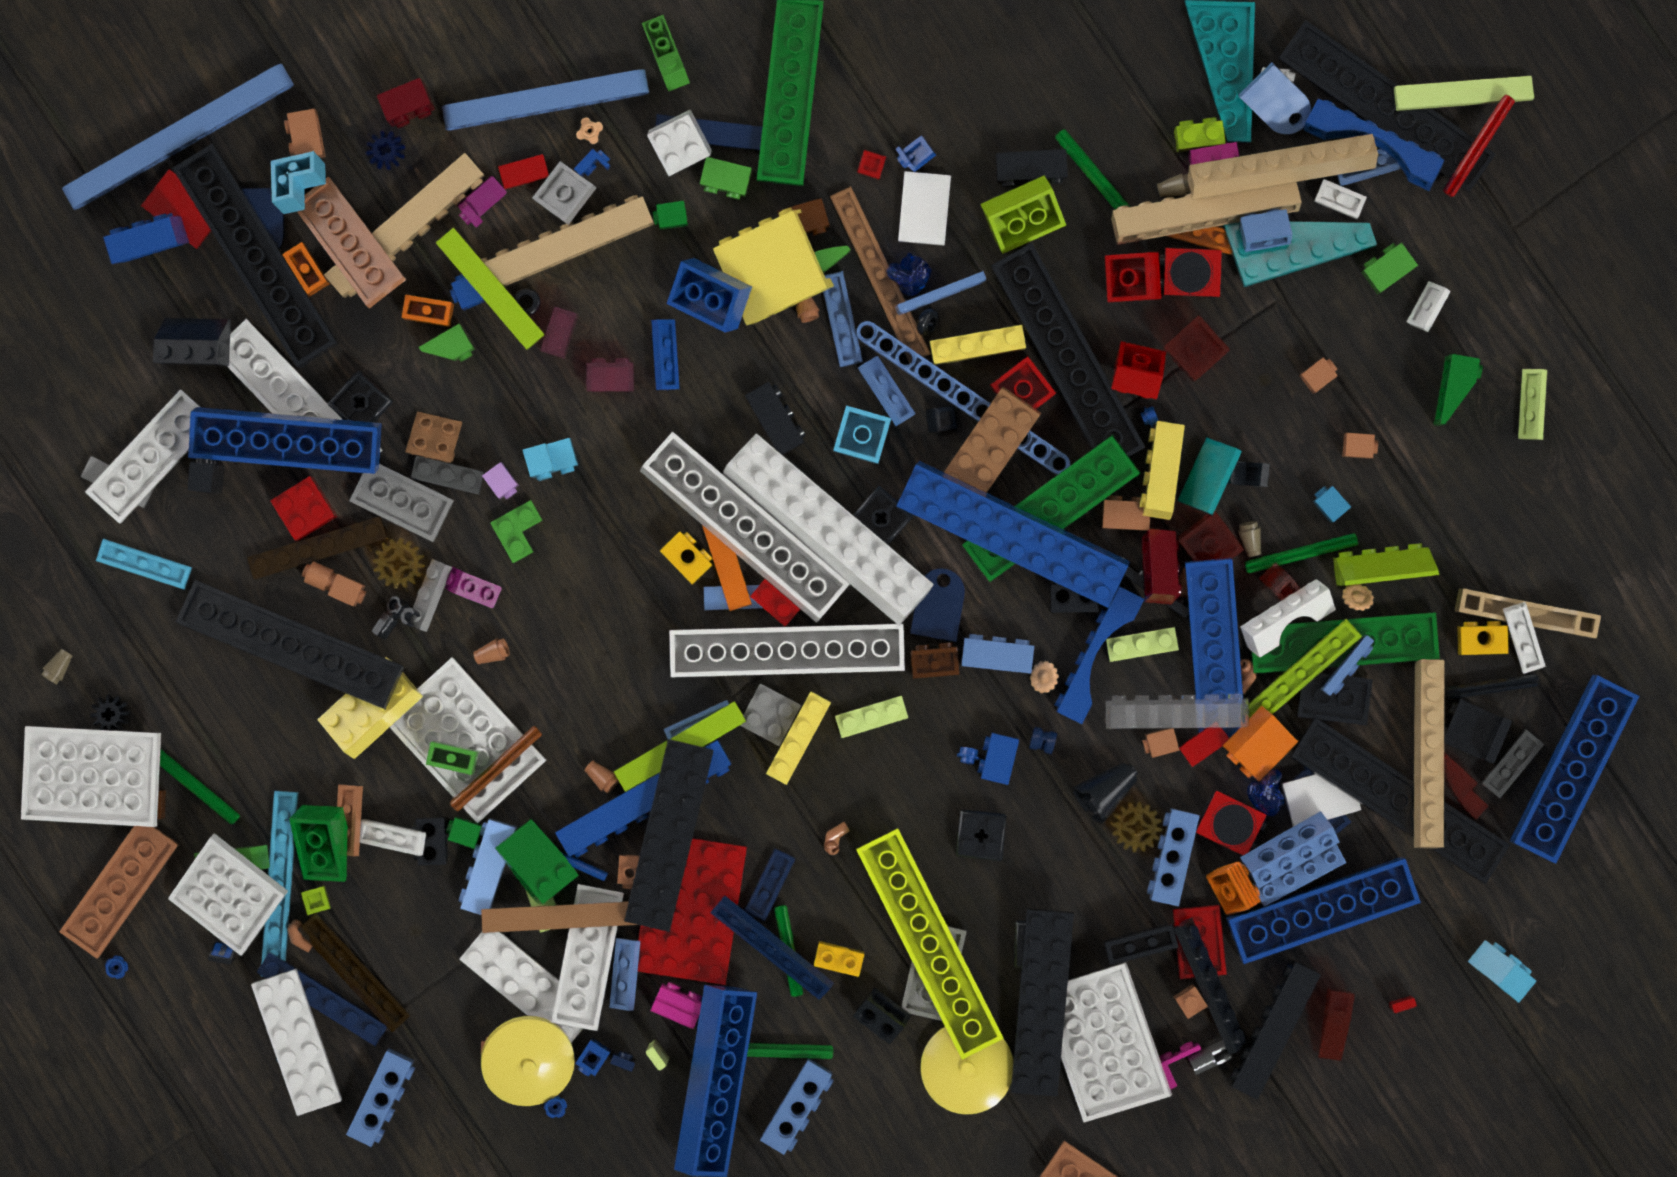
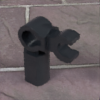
[372,596,420,640]

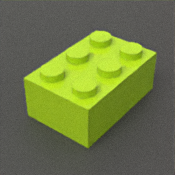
[981,175,1066,254]

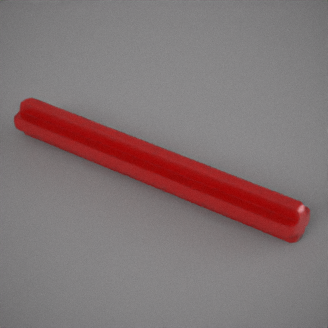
[1443,95,1515,197]

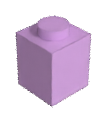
[482,462,519,500]

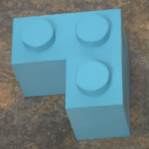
[271,151,326,214]
[523,438,578,481]
[1468,940,1536,1003]

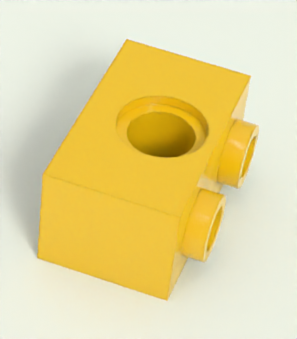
[660,532,713,584]
[1457,621,1508,655]
[814,941,864,977]

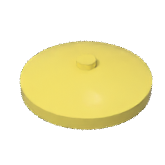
[481,1016,575,1106]
[921,1026,1013,1114]

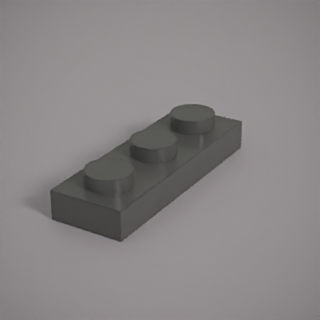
[411,456,485,495]
[1481,729,1544,798]

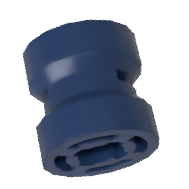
[1029,727,1057,754]

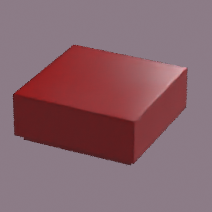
[857,150,886,180]
[1389,996,1417,1013]

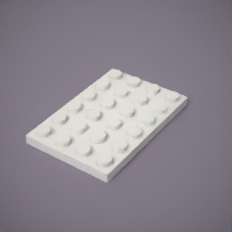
[390,657,546,823]
[21,726,161,827]
[1061,962,1172,1122]

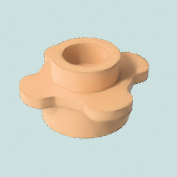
[576,118,603,144]

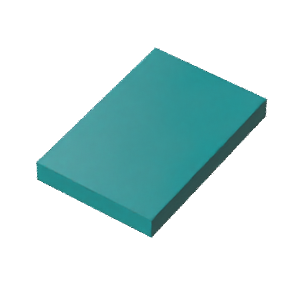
[1177,437,1242,515]

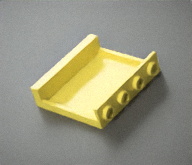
[713,207,834,325]

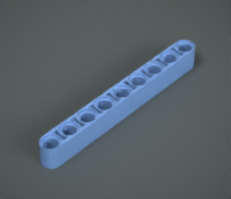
[442,69,649,130]

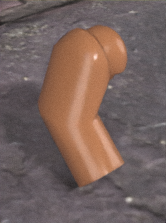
[1240,659,1256,695]
[824,822,850,855]
[287,919,312,953]

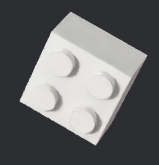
[647,110,712,176]

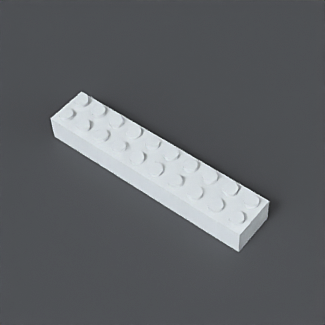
[640,432,850,623]
[722,434,934,626]
[669,624,905,677]

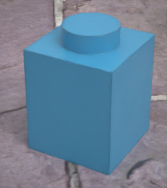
[1313,486,1351,523]

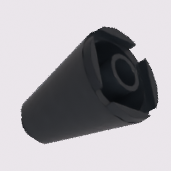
[1073,763,1138,824]

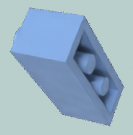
[961,634,1034,674]

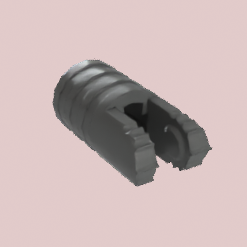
[1187,1040,1233,1075]

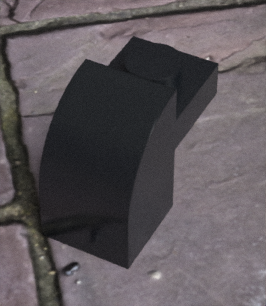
[1227,461,1270,487]

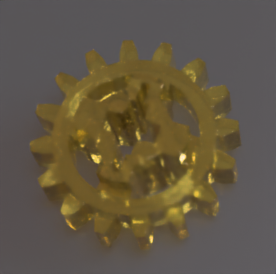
[373,538,424,589]
[1111,802,1162,852]

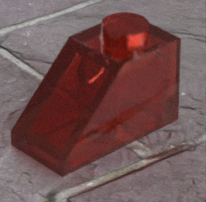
[1259,563,1301,602]

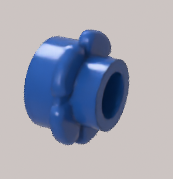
[1141,406,1159,428]
[957,747,980,764]
[105,956,128,979]
[544,1095,567,1118]

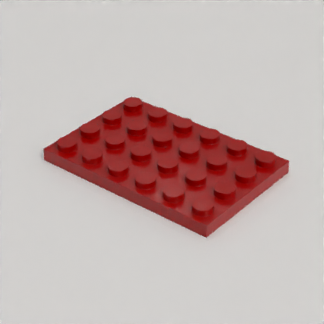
[638,838,747,985]

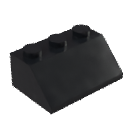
[153,318,231,366]

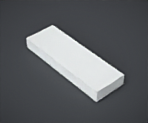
[1503,602,1546,674]
[360,819,426,856]

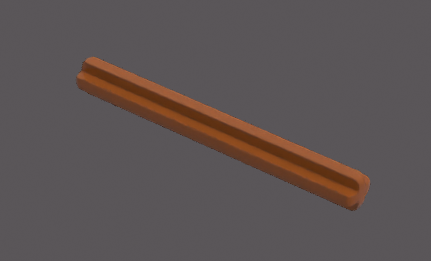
[450,726,542,811]

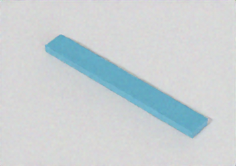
[260,791,299,977]

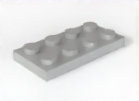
[350,464,454,542]
[901,926,967,1021]

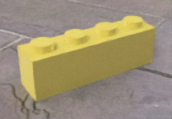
[929,325,1026,365]
[1139,421,1185,520]
[766,691,831,785]

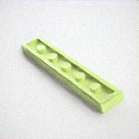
[1394,76,1534,111]

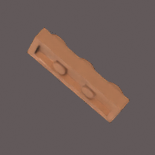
[337,784,363,856]

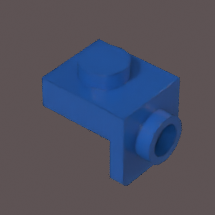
[896,135,936,172]

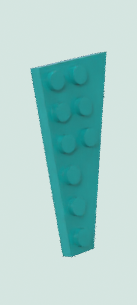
[1184,0,1255,143]
[1223,222,1377,287]

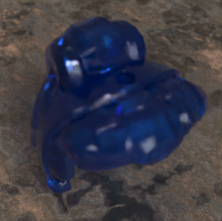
[886,253,932,296]
[1247,769,1285,816]

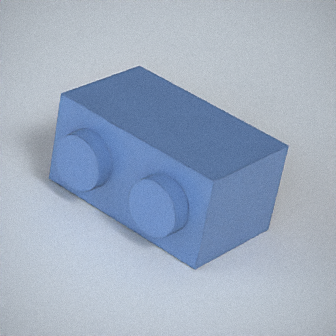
[1239,209,1292,252]

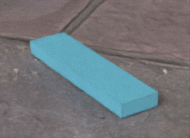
[96,539,193,589]

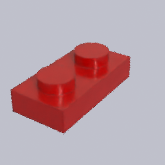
[750,579,800,627]

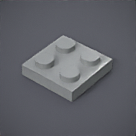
[532,161,596,225]
[740,683,801,746]

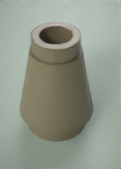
[1157,173,1191,197]
[1238,521,1261,557]
[41,649,73,685]

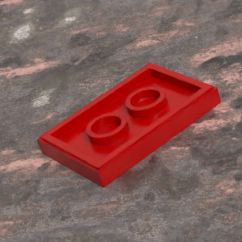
[141,169,211,249]
[1173,905,1227,979]

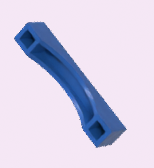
[1304,99,1444,191]
[1054,587,1144,724]

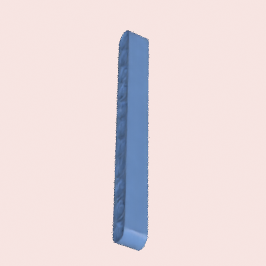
[62,64,294,210]
[856,321,1070,474]

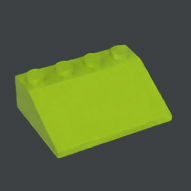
[1333,543,1439,586]

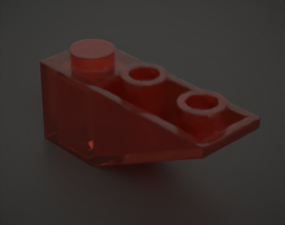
[1318,988,1355,1061]

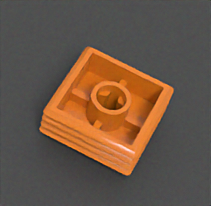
[1206,861,1261,915]

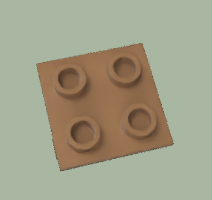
[405,412,462,463]

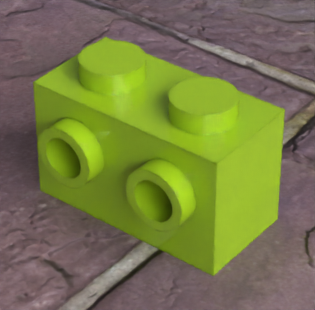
[1174,117,1226,152]

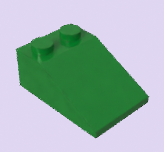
[1434,354,1483,426]
[289,805,348,882]
[495,819,579,905]

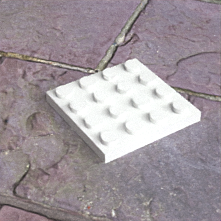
[168,833,288,956]

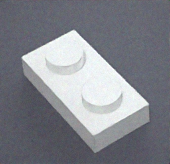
[1314,179,1367,219]
[1407,281,1451,332]

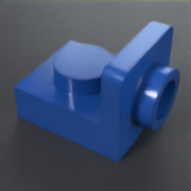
[574,149,610,177]

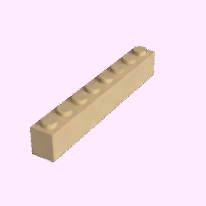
[1188,134,1378,199]
[324,153,485,297]
[1111,182,1302,245]
[481,195,654,287]
[1414,659,1444,848]

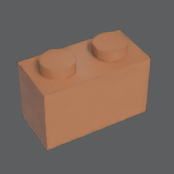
[284,109,326,158]
[1101,496,1150,531]

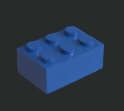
[103,213,189,264]
[667,258,752,332]

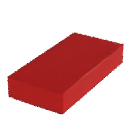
[498,154,549,190]
[1179,721,1230,767]

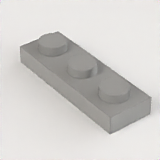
[410,559,452,632]

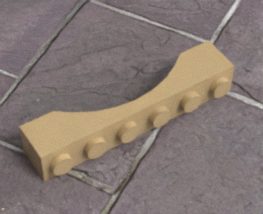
[1455,589,1601,638]

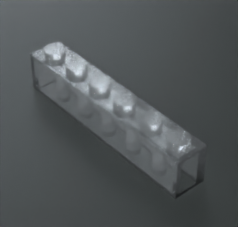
[1106,694,1249,729]

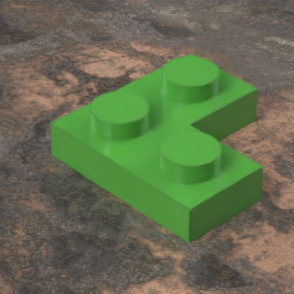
[491,500,543,563]

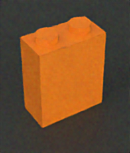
[1223,706,1298,782]

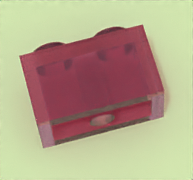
[540,306,579,360]
[587,358,635,392]

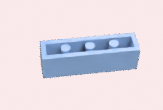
[458,818,517,915]

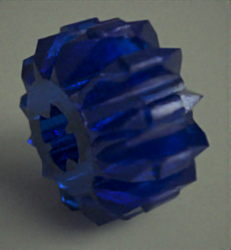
[366,130,406,170]

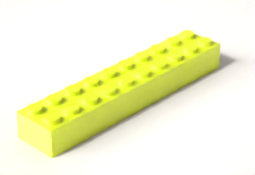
[856,829,1004,1060]

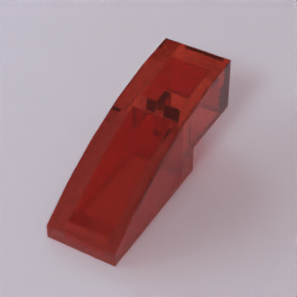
[1444,752,1488,819]

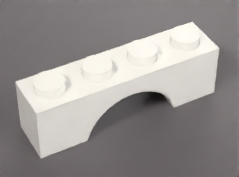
[1240,579,1336,657]

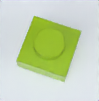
[301,886,331,915]

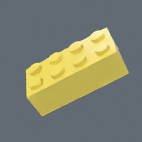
[317,657,423,759]

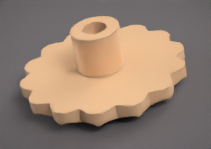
[1342,584,1374,611]
[1030,661,1058,693]

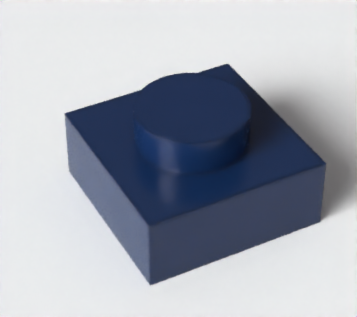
[610,1051,636,1072]

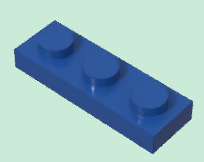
[651,320,679,390]

